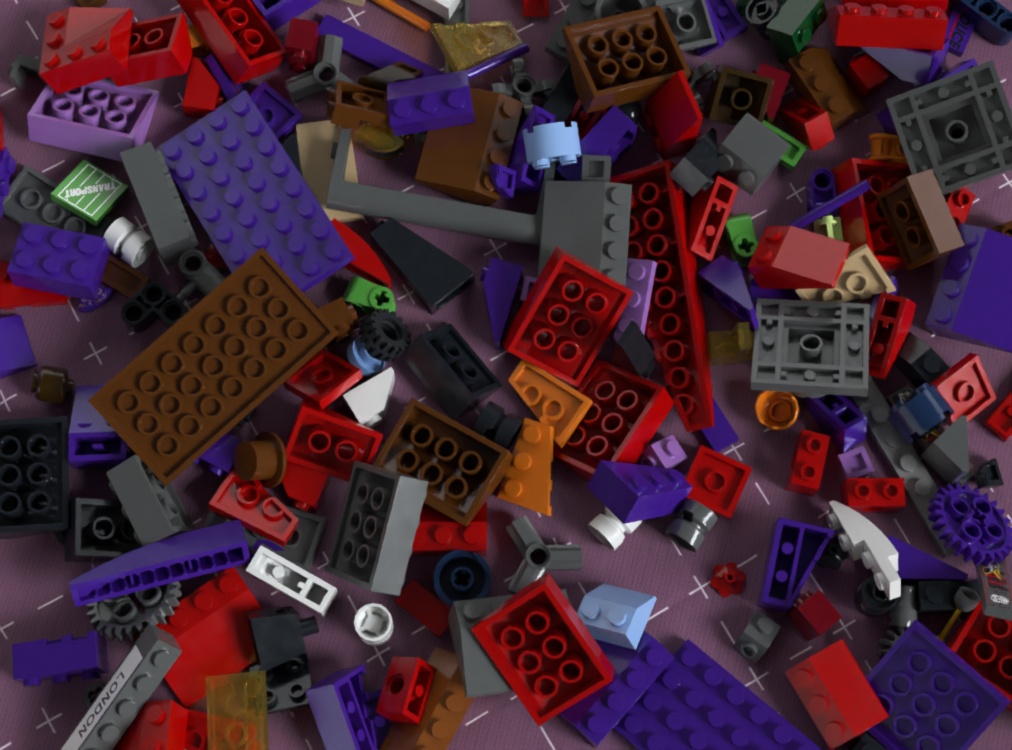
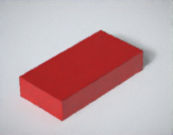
[395,579,451,639]

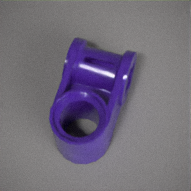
[806,168,839,219]

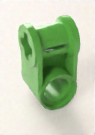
[722,212,758,268]
[343,276,396,315]

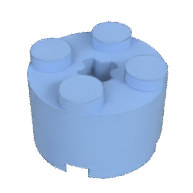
[522,121,582,170]

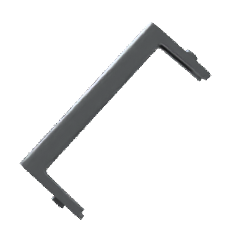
[326,128,556,247]

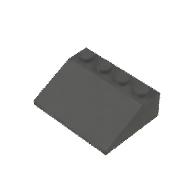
[538,181,632,286]
[326,460,429,596]
[448,589,570,698]

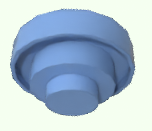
[347,336,385,377]

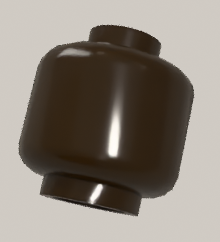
[31,365,74,404]

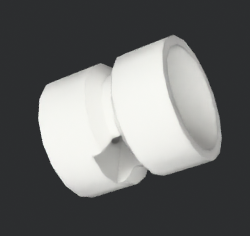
[103,217,155,268]
[588,507,642,551]
[354,603,394,646]

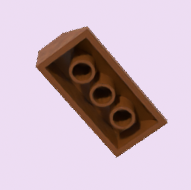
[379,647,475,750]

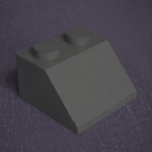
[717,113,790,196]

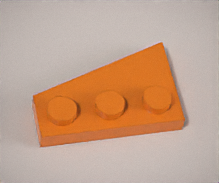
[508,359,593,449]
[497,418,554,516]

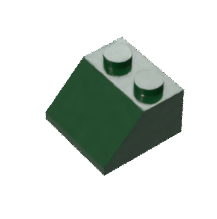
[766,0,828,64]

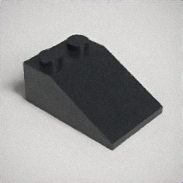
[65,498,143,563]

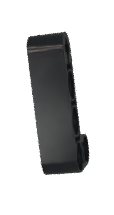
[121,281,190,333]

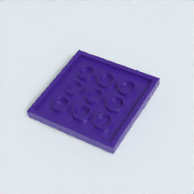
[866,620,1010,750]

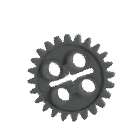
[87,581,182,643]

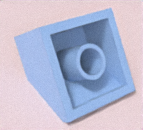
[577,583,657,650]

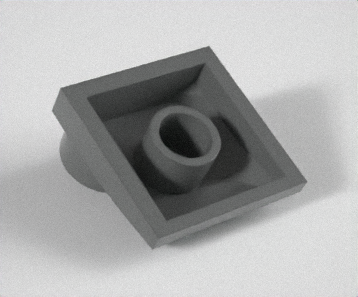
[651,0,717,52]

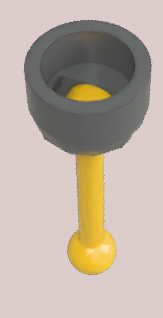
[936,586,981,644]

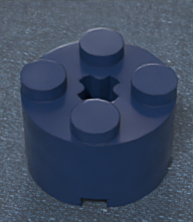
[888,382,955,446]
[433,550,491,609]

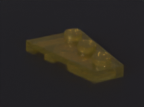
[430,21,523,72]

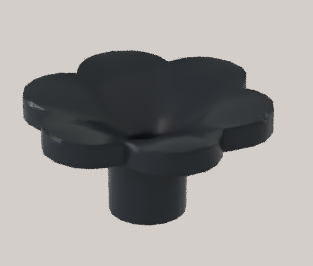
[817,536,849,570]

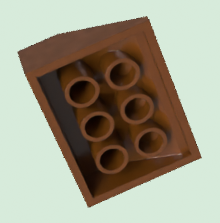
[562,5,691,113]
[413,87,524,207]
[373,398,514,527]

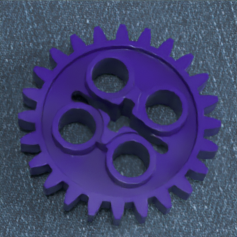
[927,482,1012,567]

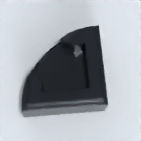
[976,458,1004,489]

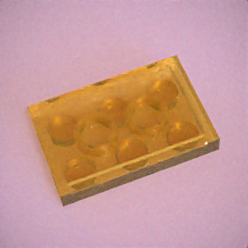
[206,671,269,750]

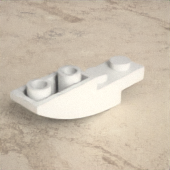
[826,500,901,600]

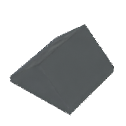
[920,415,969,484]

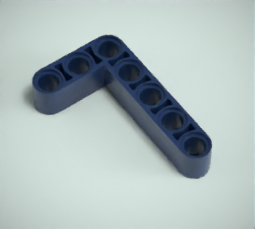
[948,0,1012,46]

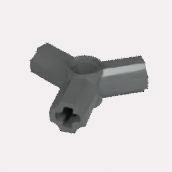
[285,34,358,103]
[505,515,582,595]

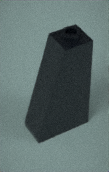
[370,218,475,315]

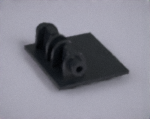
[249,653,312,717]

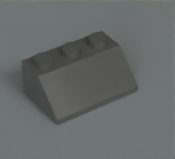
[106,455,196,546]

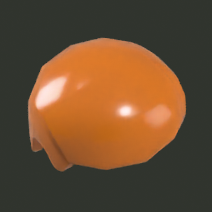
[754,391,800,431]

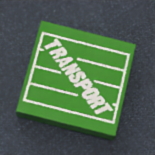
[51,159,129,226]

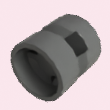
[665,499,718,553]

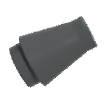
[889,584,918,627]

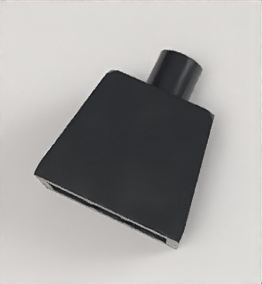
[246,606,319,672]

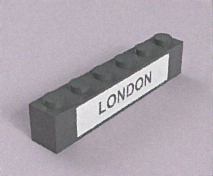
[59,623,182,750]

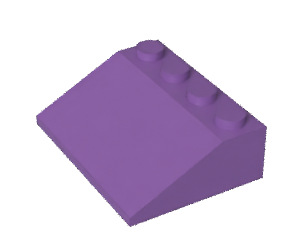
[27,79,160,162]

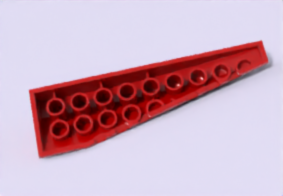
[610,160,715,432]

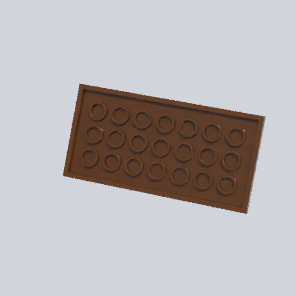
[87,247,339,486]

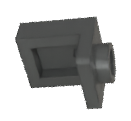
[9,54,45,89]
[733,611,781,663]

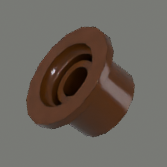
[234,431,287,488]

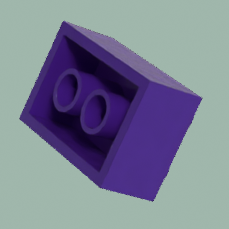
[7,222,110,301]

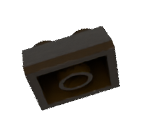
[703,65,774,126]

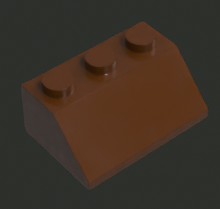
[784,48,870,132]
[876,169,964,271]

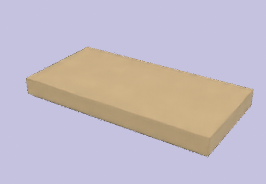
[296,120,364,223]

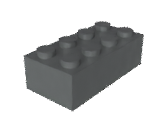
[120,141,199,268]

